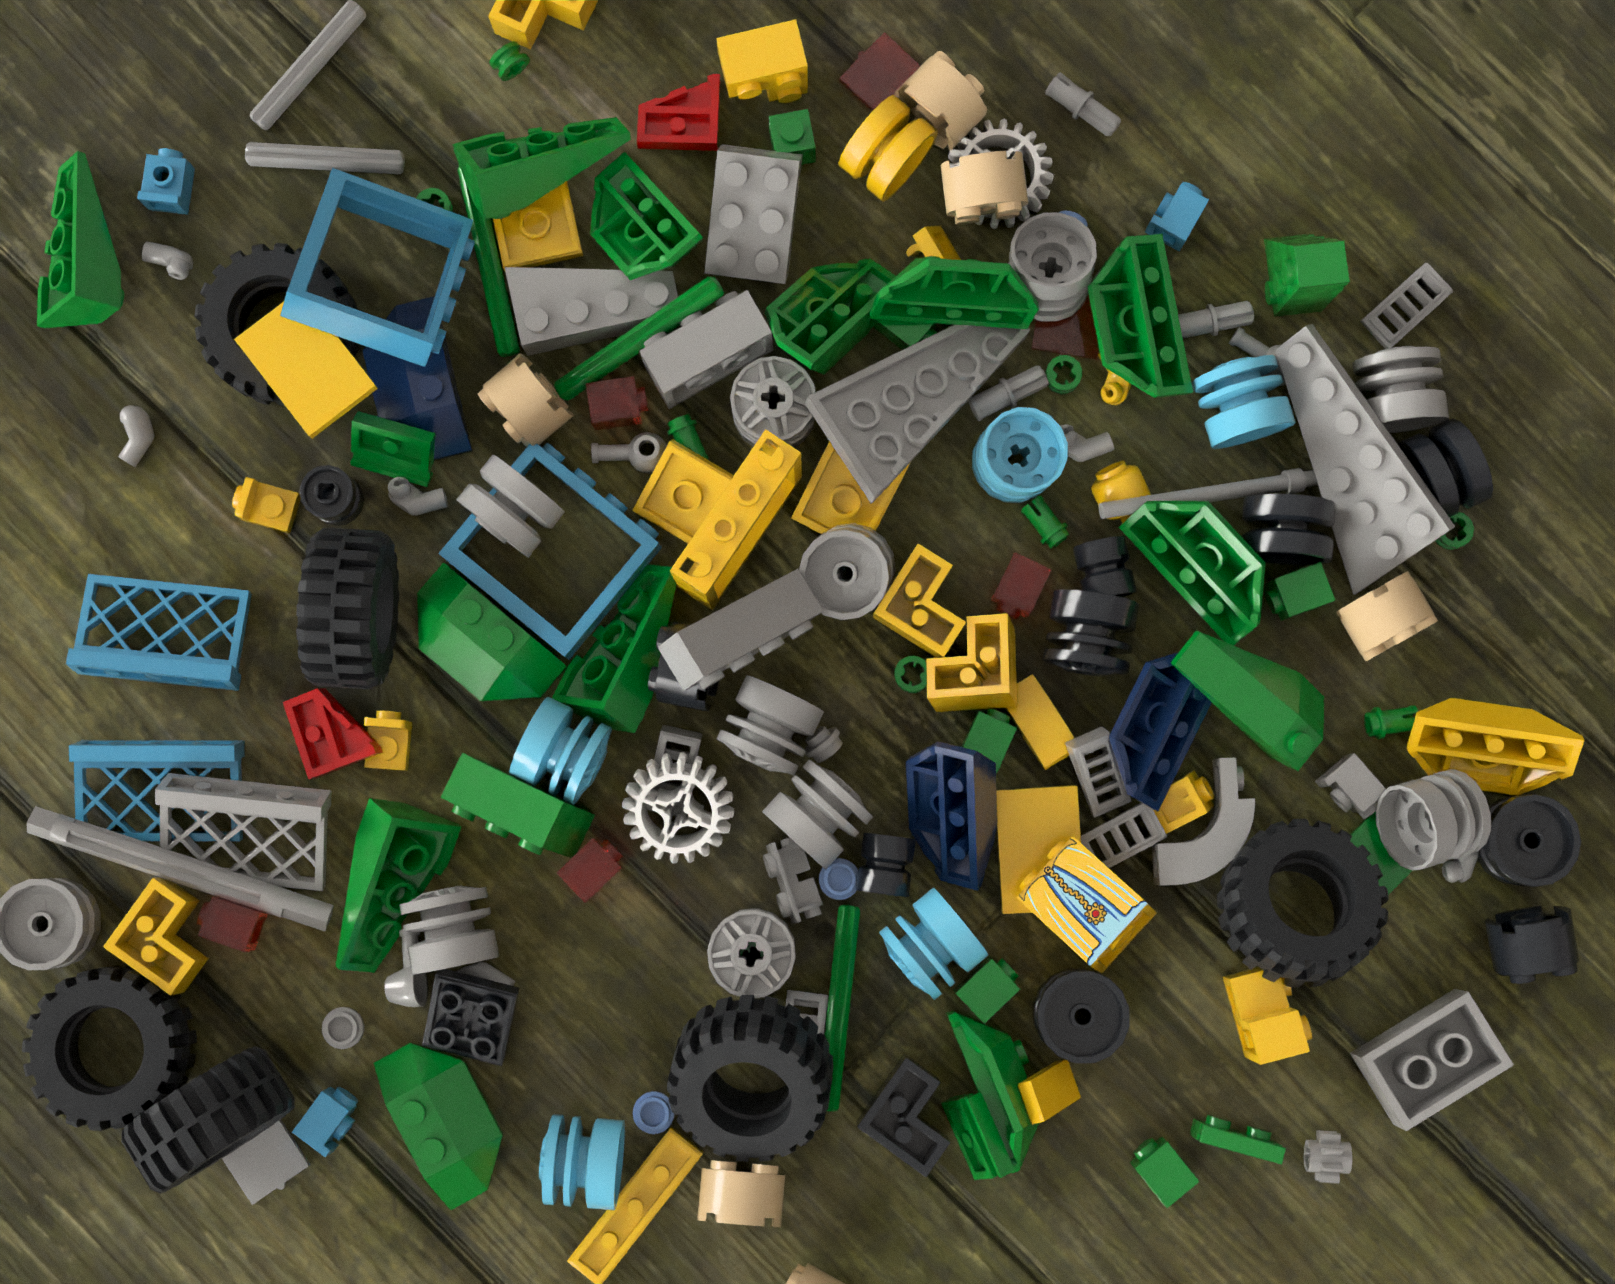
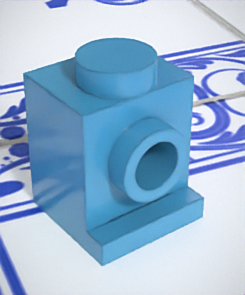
[137,148,195,215]
[1145,182,1209,251]
[292,1087,358,1157]

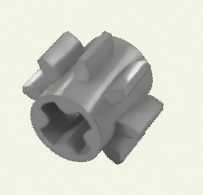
[1304,1130,1352,1183]

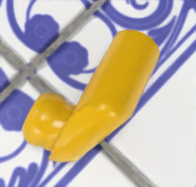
[1098,353,1131,405]

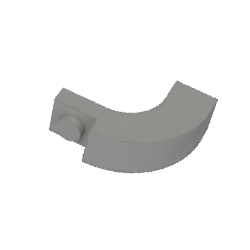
[1152,757,1255,885]

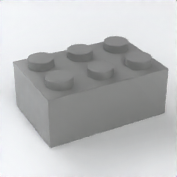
[705,144,802,284]
[639,290,773,409]
[1350,989,1514,1131]

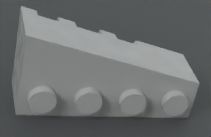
[505,267,678,356]
[658,569,823,691]

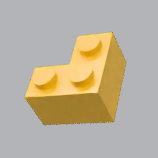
[488,0,598,50]
[716,19,808,103]
[873,544,966,658]
[926,613,1017,712]
[103,877,209,996]
[1223,967,1312,1065]

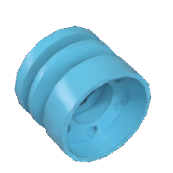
[1192,355,1296,449]
[972,407,1068,503]
[509,697,612,805]
[879,887,989,1000]
[539,1114,625,1210]

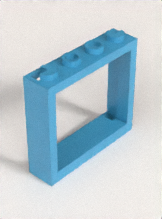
[280,168,474,367]
[438,443,661,660]

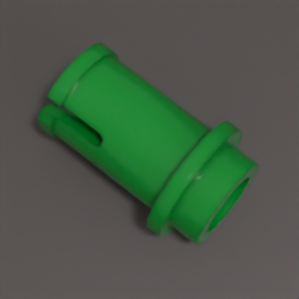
[667,414,709,460]
[1021,495,1070,549]
[1364,705,1418,740]

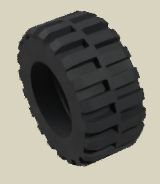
[194,243,359,406]
[296,528,399,689]
[1217,819,1389,988]
[22,966,197,1131]
[667,995,834,1162]
[121,1046,295,1194]

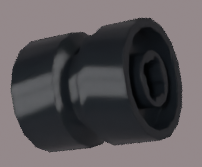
[300,465,364,526]
[1073,536,1137,597]
[856,833,916,897]

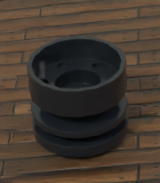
[1042,589,1139,677]

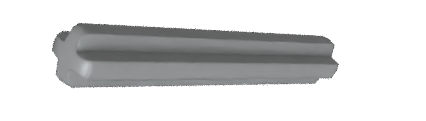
[250,0,366,130]
[245,142,405,174]

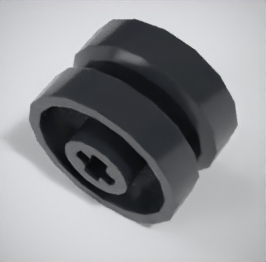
[1398,418,1493,518]
[1241,494,1336,565]
[1477,794,1581,887]
[1033,968,1130,1063]

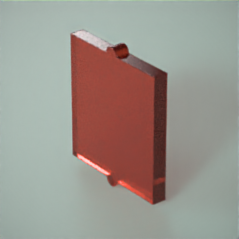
[839,32,920,111]
[1031,294,1099,360]

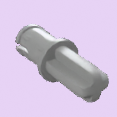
[1045,72,1121,136]
[1178,301,1254,338]
[968,366,1048,421]

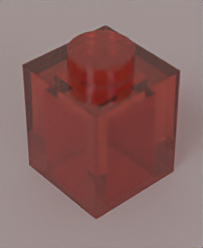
[586,376,648,431]
[990,552,1051,620]
[557,838,624,903]
[197,896,268,952]

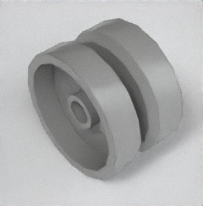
[456,455,565,558]
[799,523,896,620]
[0,878,101,970]

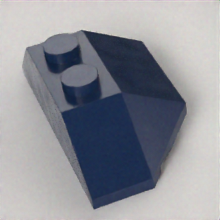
[363,296,473,461]
[1109,652,1212,812]
[906,741,997,891]

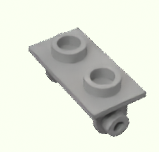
[763,837,823,923]

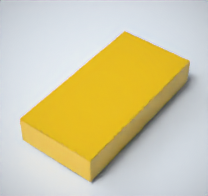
[1018,1059,1081,1124]

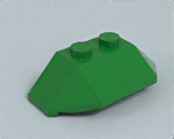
[590,151,703,280]
[1087,234,1193,398]
[869,256,1039,329]
[765,258,895,375]
[1119,501,1265,645]
[417,562,568,701]
[946,1010,1039,1174]
[374,1042,503,1210]

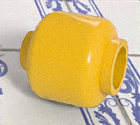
[1091,461,1151,524]

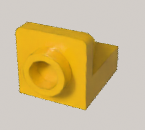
[232,477,301,534]
[364,711,412,771]
[1153,770,1214,834]

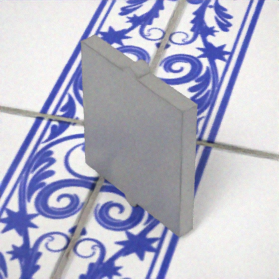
[222,1119,311,1205]

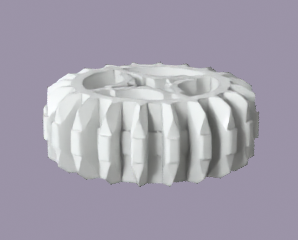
[948,118,1054,229]
[622,752,734,864]

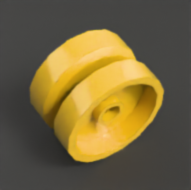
[838,95,938,202]

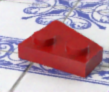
[637,74,720,151]
[283,688,383,780]

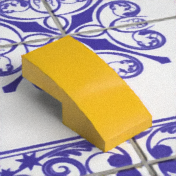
[1005,674,1074,770]

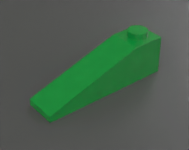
[453,117,631,219]
[37,151,124,328]
[552,564,676,733]
[1171,630,1324,771]
[335,798,461,973]

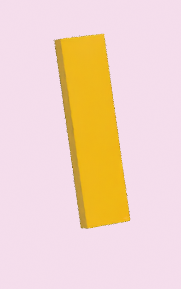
[567,1126,704,1284]

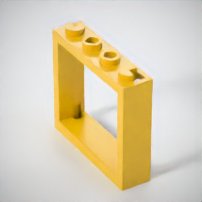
[670,429,802,611]

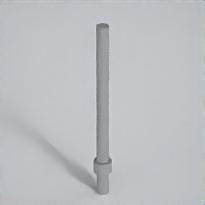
[1099,468,1319,519]

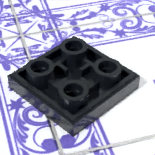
[422,969,520,1066]

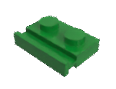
[350,411,436,487]
[941,1092,1015,1180]
[1190,1114,1286,1165]

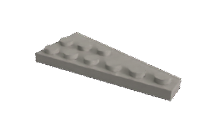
[1275,324,1455,595]
[805,325,1030,504]

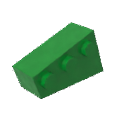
[1264,234,1350,317]
[440,753,595,859]

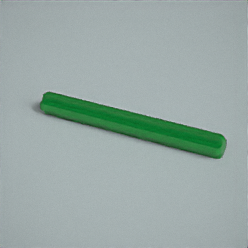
[457,166,520,357]
[554,276,724,400]
[824,905,860,1112]

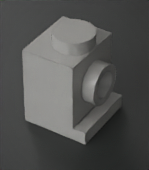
[1315,753,1386,819]

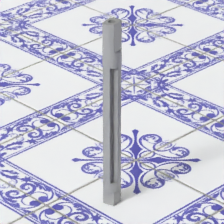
[27,806,334,931]

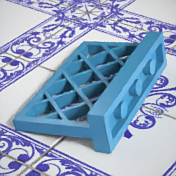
[66,574,252,691]
[69,740,245,841]

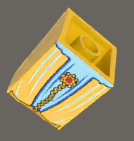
[1016,836,1157,974]

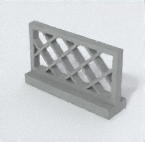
[155,773,332,891]

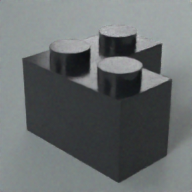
[856,1053,951,1177]

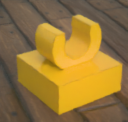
[906,226,961,260]

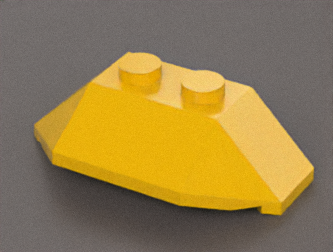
[1407,698,1584,796]

